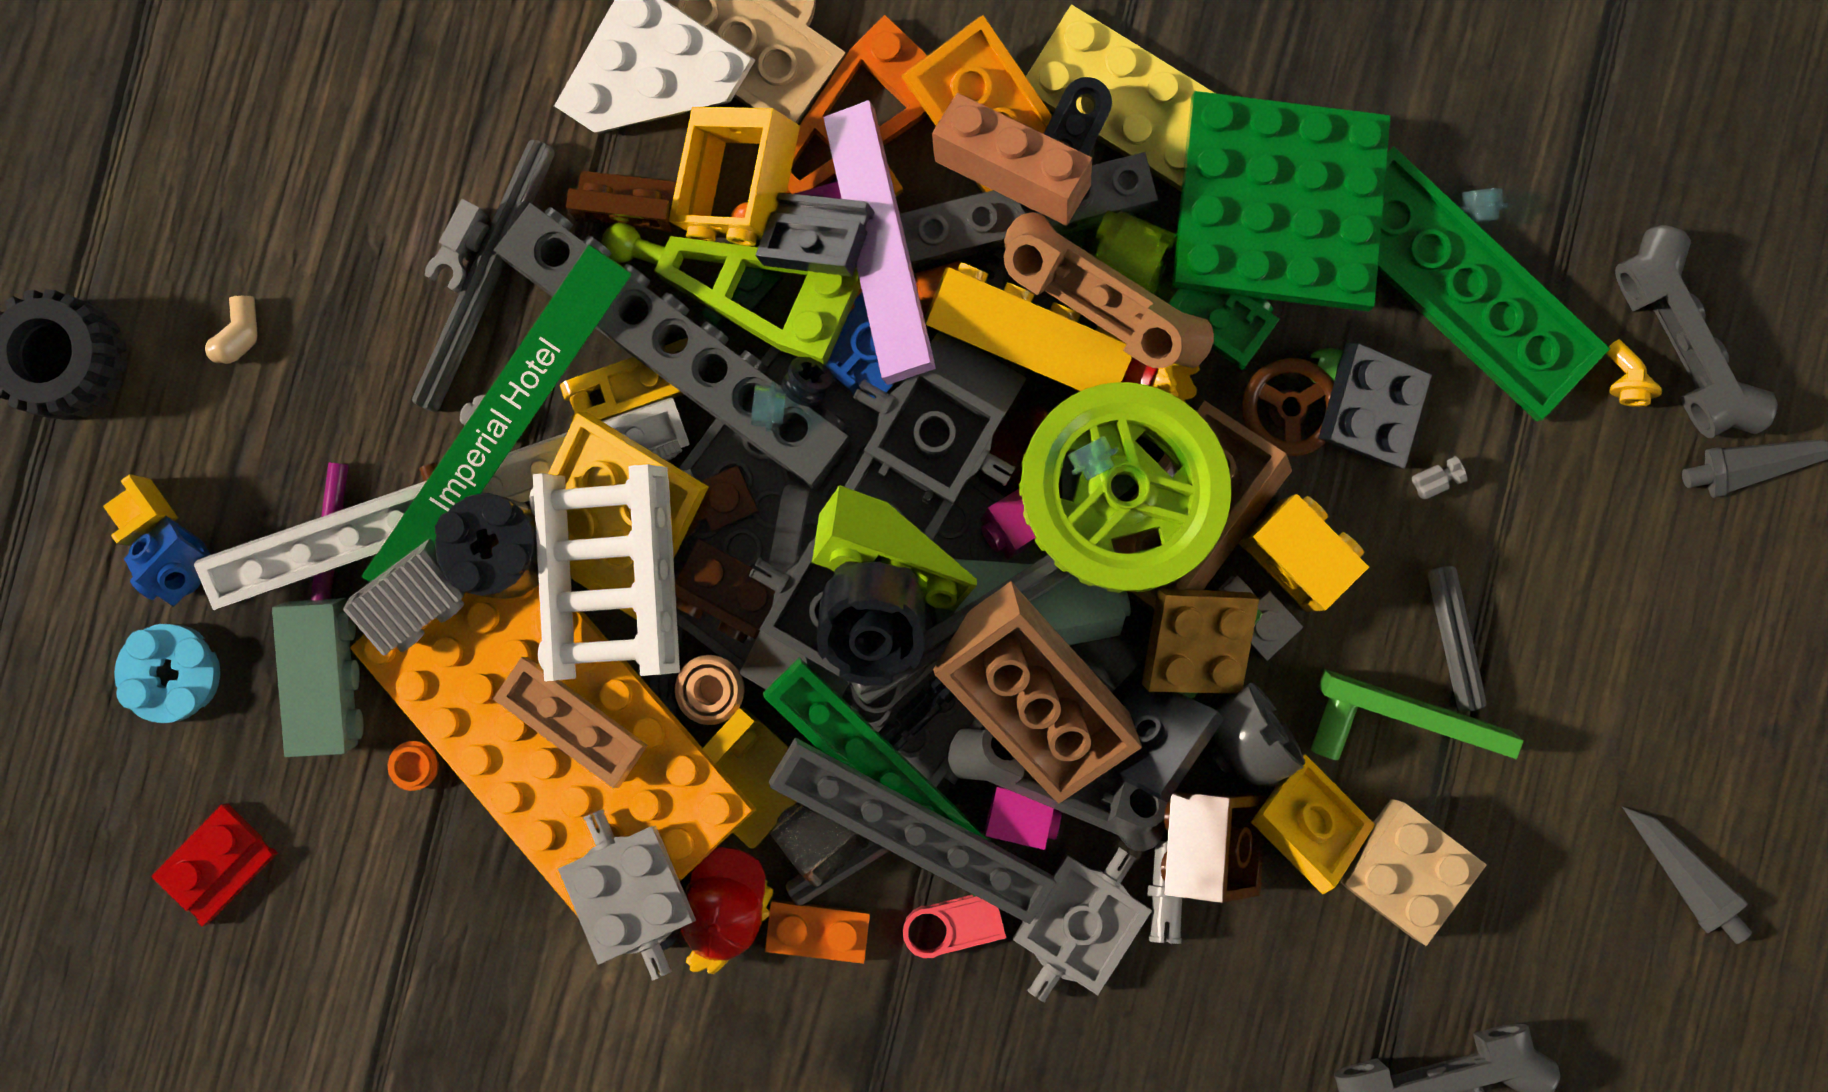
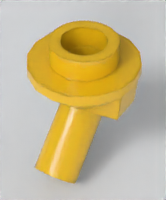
[1606,339,1662,407]

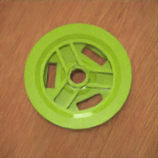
[1019,382,1231,593]

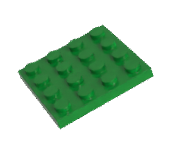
[1172,91,1391,312]

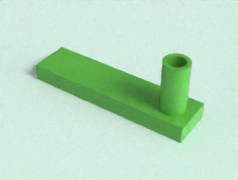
[1311,669,1524,760]

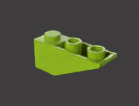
[812,485,977,612]

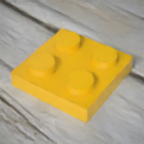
[1251,754,1375,894]

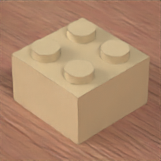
[1339,799,1486,946]

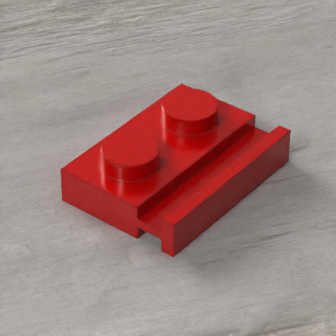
[151,803,278,927]

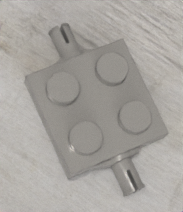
[558,809,696,981]
[1013,847,1152,1002]

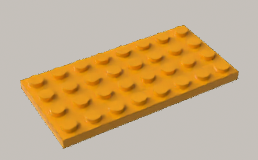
[350,538,757,917]

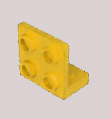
[702,708,797,849]

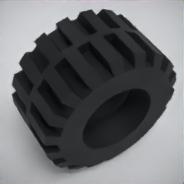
[0,289,127,420]

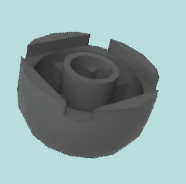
[1210,683,1305,785]

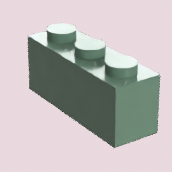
[272,598,364,757]

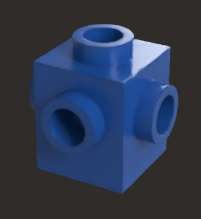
[124,515,211,607]

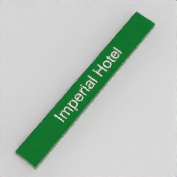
[362,244,632,582]

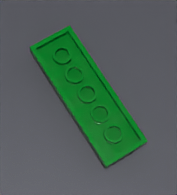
[1377,146,1610,422]

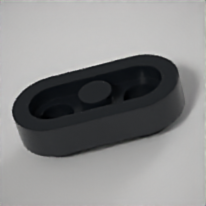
[1044,77,1112,155]

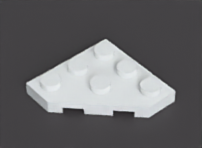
[554,0,755,133]

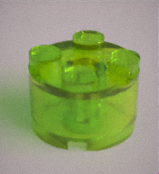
[1095,210,1177,294]

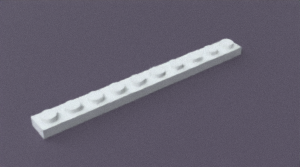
[194,396,690,610]

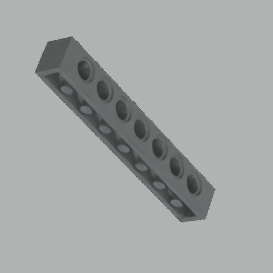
[494,203,852,492]

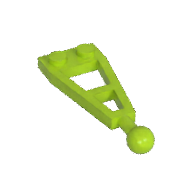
[602,223,861,365]

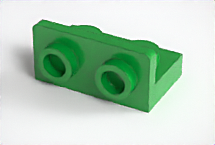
[1168,288,1280,370]

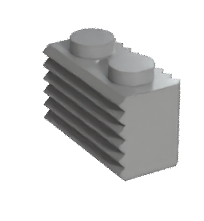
[343,539,465,655]

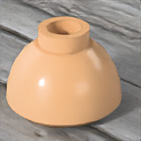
[675,655,745,725]

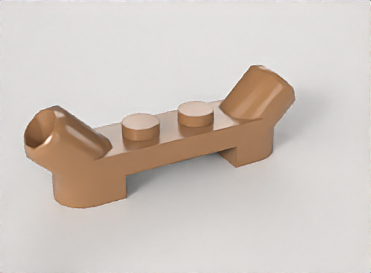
[1004,212,1214,368]

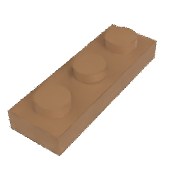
[493,657,648,789]

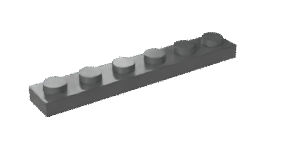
[769,738,1057,924]

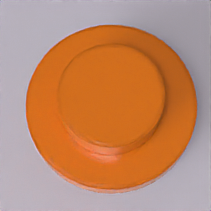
[388,741,439,791]

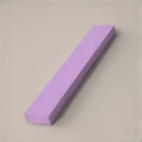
[823,100,936,385]

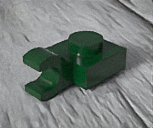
[701,267,783,330]

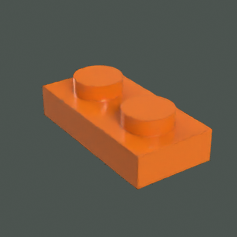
[765,900,870,964]

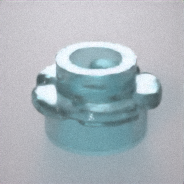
[1461,188,1509,222]
[751,382,786,432]
[1068,436,1118,480]

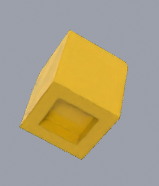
[103,474,178,546]

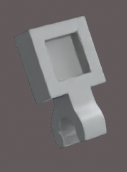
[425,199,489,293]
[1218,575,1303,661]

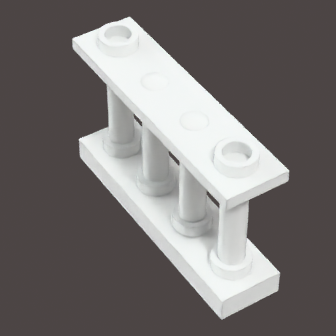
[530,464,680,681]

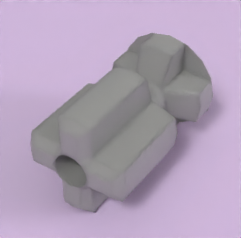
[1412,456,1468,499]

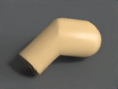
[205,296,258,364]

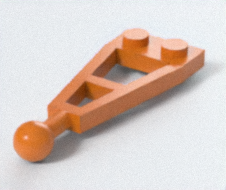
[730,15,928,218]

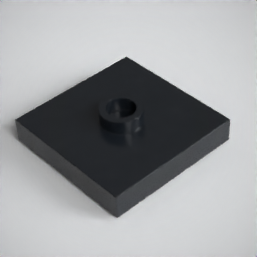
[1107,675,1224,802]

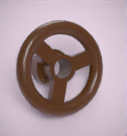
[1242,358,1334,456]

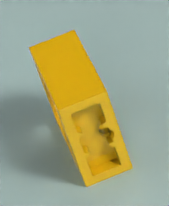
[669,107,800,246]

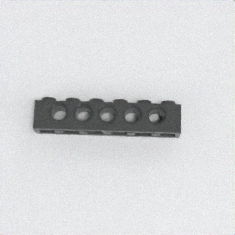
[900,152,1158,273]

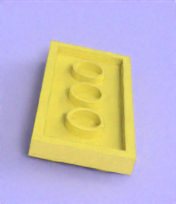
[1026,4,1214,192]

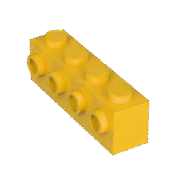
[924,262,1132,391]

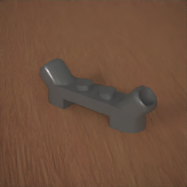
[1615,225,1778,438]
[948,729,1167,851]
[1334,1024,1560,1092]

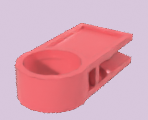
[903,894,1006,958]

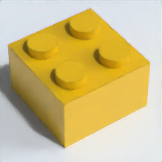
[1238,494,1369,612]

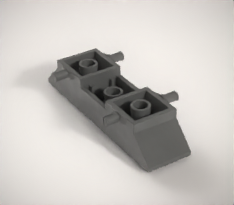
[739,331,1027,697]

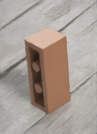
[932,93,1092,226]

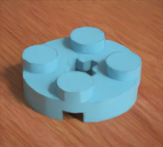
[114,624,220,723]

